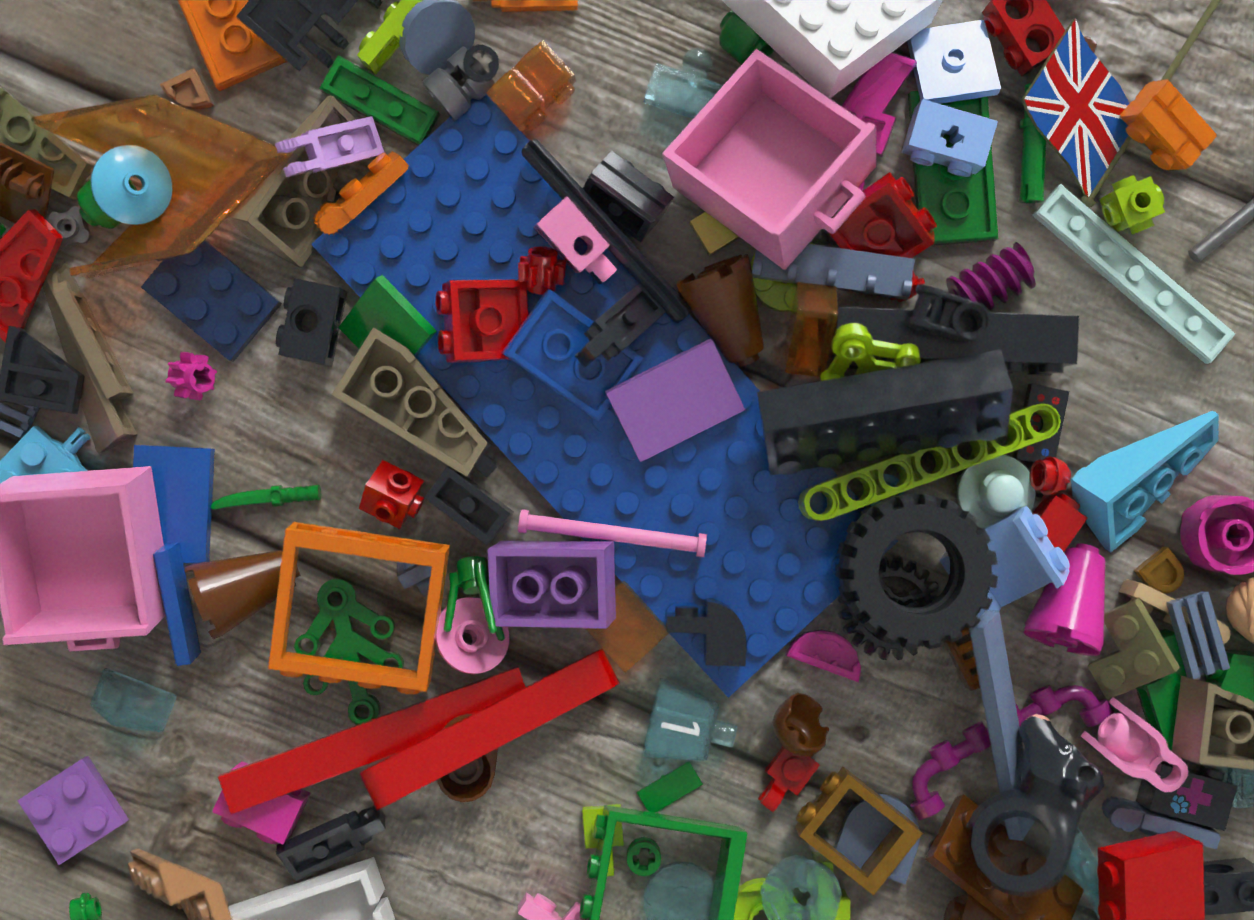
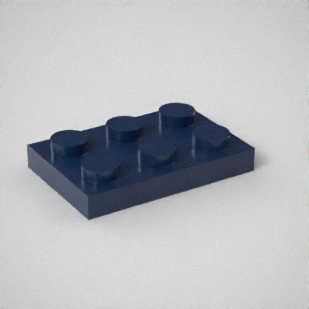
[141,228,282,362]

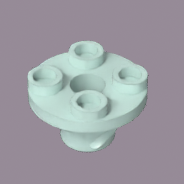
[956,455,1036,529]

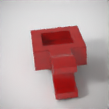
[758,746,820,812]

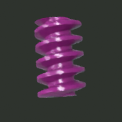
[946,242,1036,311]

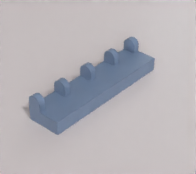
[752,244,915,300]

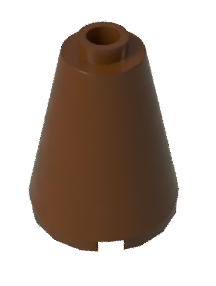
[675,254,764,367]
[184,550,301,639]

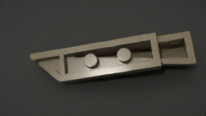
[43,263,138,453]

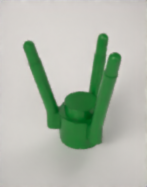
[444,556,505,641]

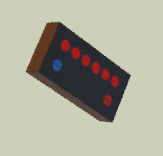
[1013,384,1070,463]

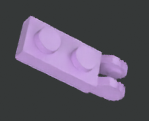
[275,116,384,177]

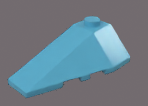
[1071,411,1219,553]

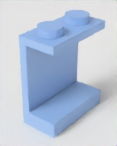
[939,505,1070,618]

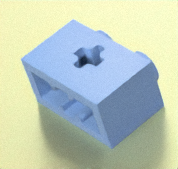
[901,99,998,177]

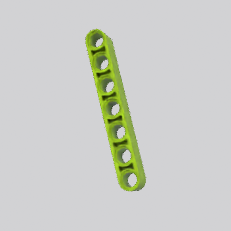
[798,403,1061,521]

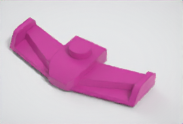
[841,53,917,206]

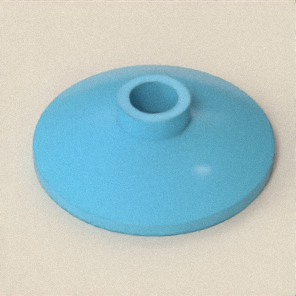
[91,145,172,225]

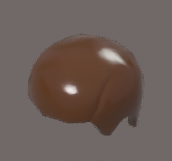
[772,692,829,757]

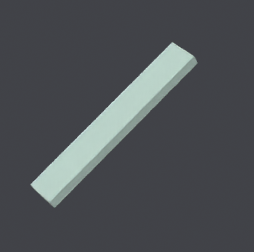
[1032,184,1235,364]

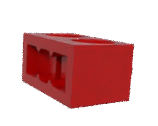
[982,0,1065,77]

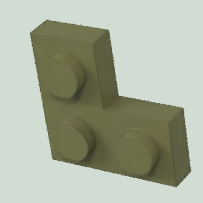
[1087,597,1180,700]

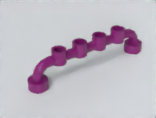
[910,685,1115,820]

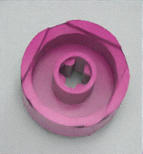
[1180,495,1254,575]

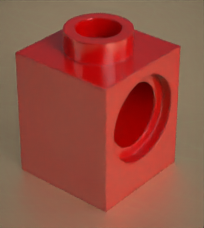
[1032,493,1088,552]

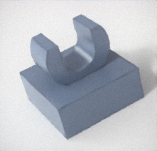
[397,562,432,597]

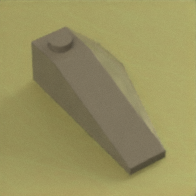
[223,96,356,268]

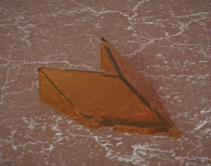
[34,94,292,278]

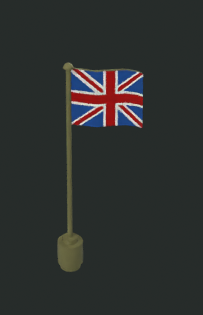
[1021,0,1221,208]

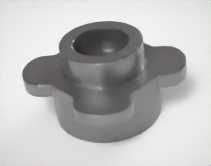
[47,206,90,249]

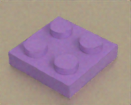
[17,756,129,865]

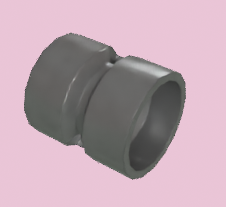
[422,46,496,122]

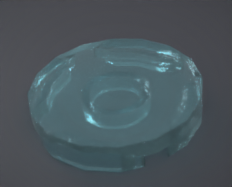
[643,861,715,920]

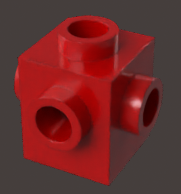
[358,460,425,529]

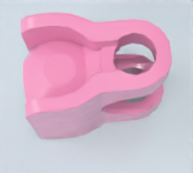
[1081,697,1188,792]

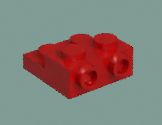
[828,172,937,258]
[435,280,528,363]

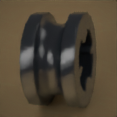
[463,44,499,83]

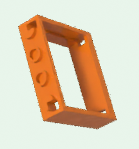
[268,522,450,695]

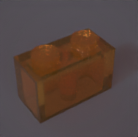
[784,282,838,377]

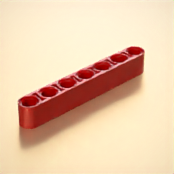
[359,648,620,810]

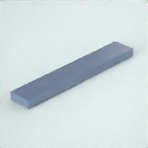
[969,610,1035,841]

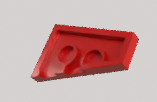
[0,209,64,343]

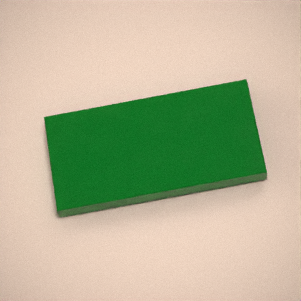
[908,91,998,246]

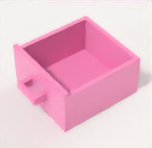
[662,49,876,270]
[0,466,165,652]

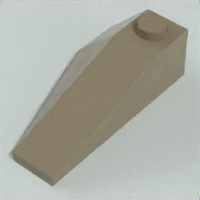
[331,328,488,477]

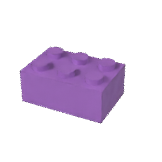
[488,541,616,628]

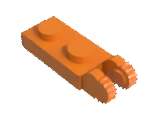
[313,151,409,235]

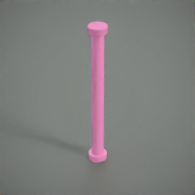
[518,509,707,557]

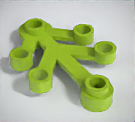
[820,323,920,381]

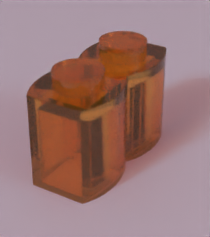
[486,40,576,132]

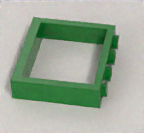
[579,805,748,920]

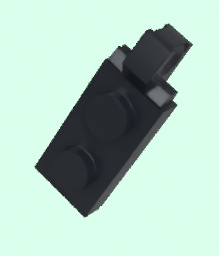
[575,283,666,368]
[276,806,386,881]

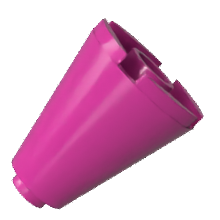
[1024,543,1106,656]

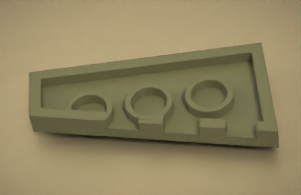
[0,86,93,200]

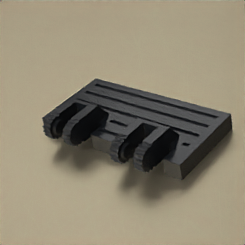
[236,0,383,72]

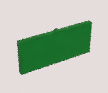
[637,761,703,813]

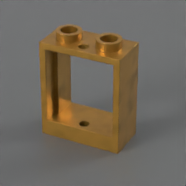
[795,767,923,896]

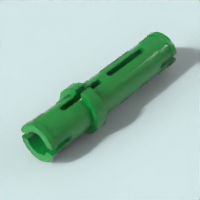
[1018,84,1046,204]

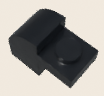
[666,598,746,666]

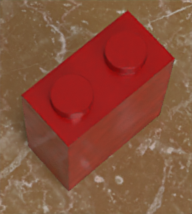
[1097,831,1205,920]

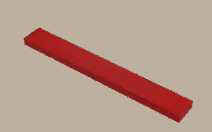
[218,666,526,814]

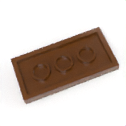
[925,794,1085,920]

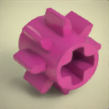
[165,352,217,401]

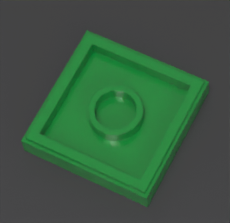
[338,275,437,357]

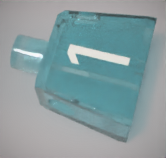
[643,678,737,761]

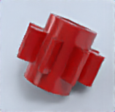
[518,246,566,294]

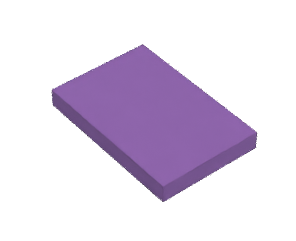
[605,339,745,462]

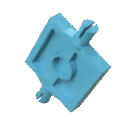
[0,426,91,483]

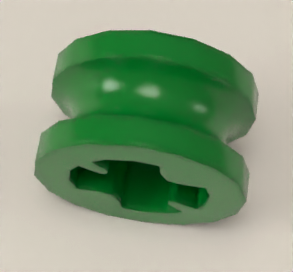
[627,837,661,877]

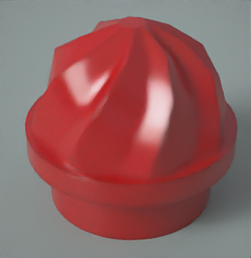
[1030,456,1071,496]

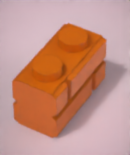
[1120,79,1217,170]

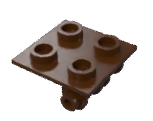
[0,142,55,223]

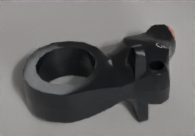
[966,714,1104,898]

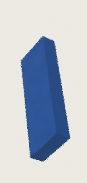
[153,542,201,666]

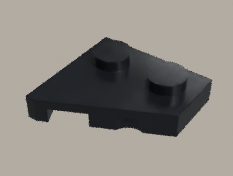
[0,326,85,414]

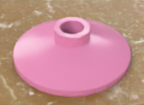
[436,597,509,674]

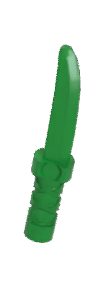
[211,485,322,510]

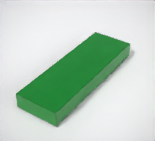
[319,55,440,146]

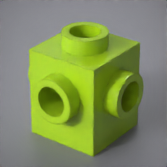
[1099,175,1165,235]

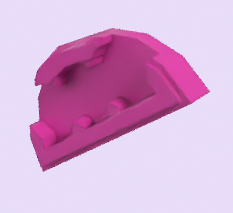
[785,629,861,682]

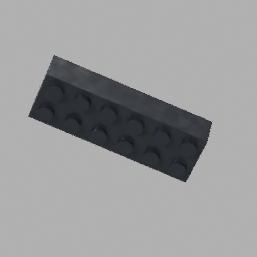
[825,307,1079,376]
[757,350,1013,475]

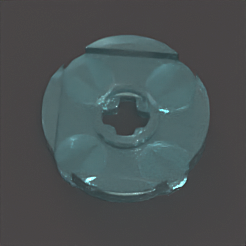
[761,855,841,920]

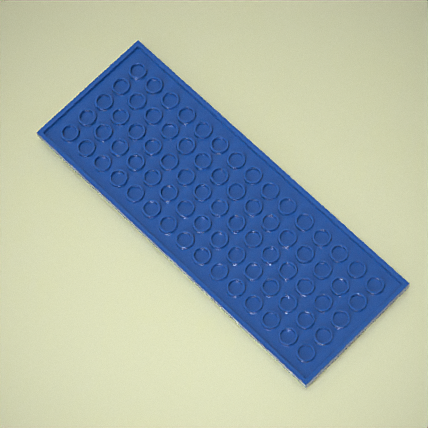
[311,94,898,698]

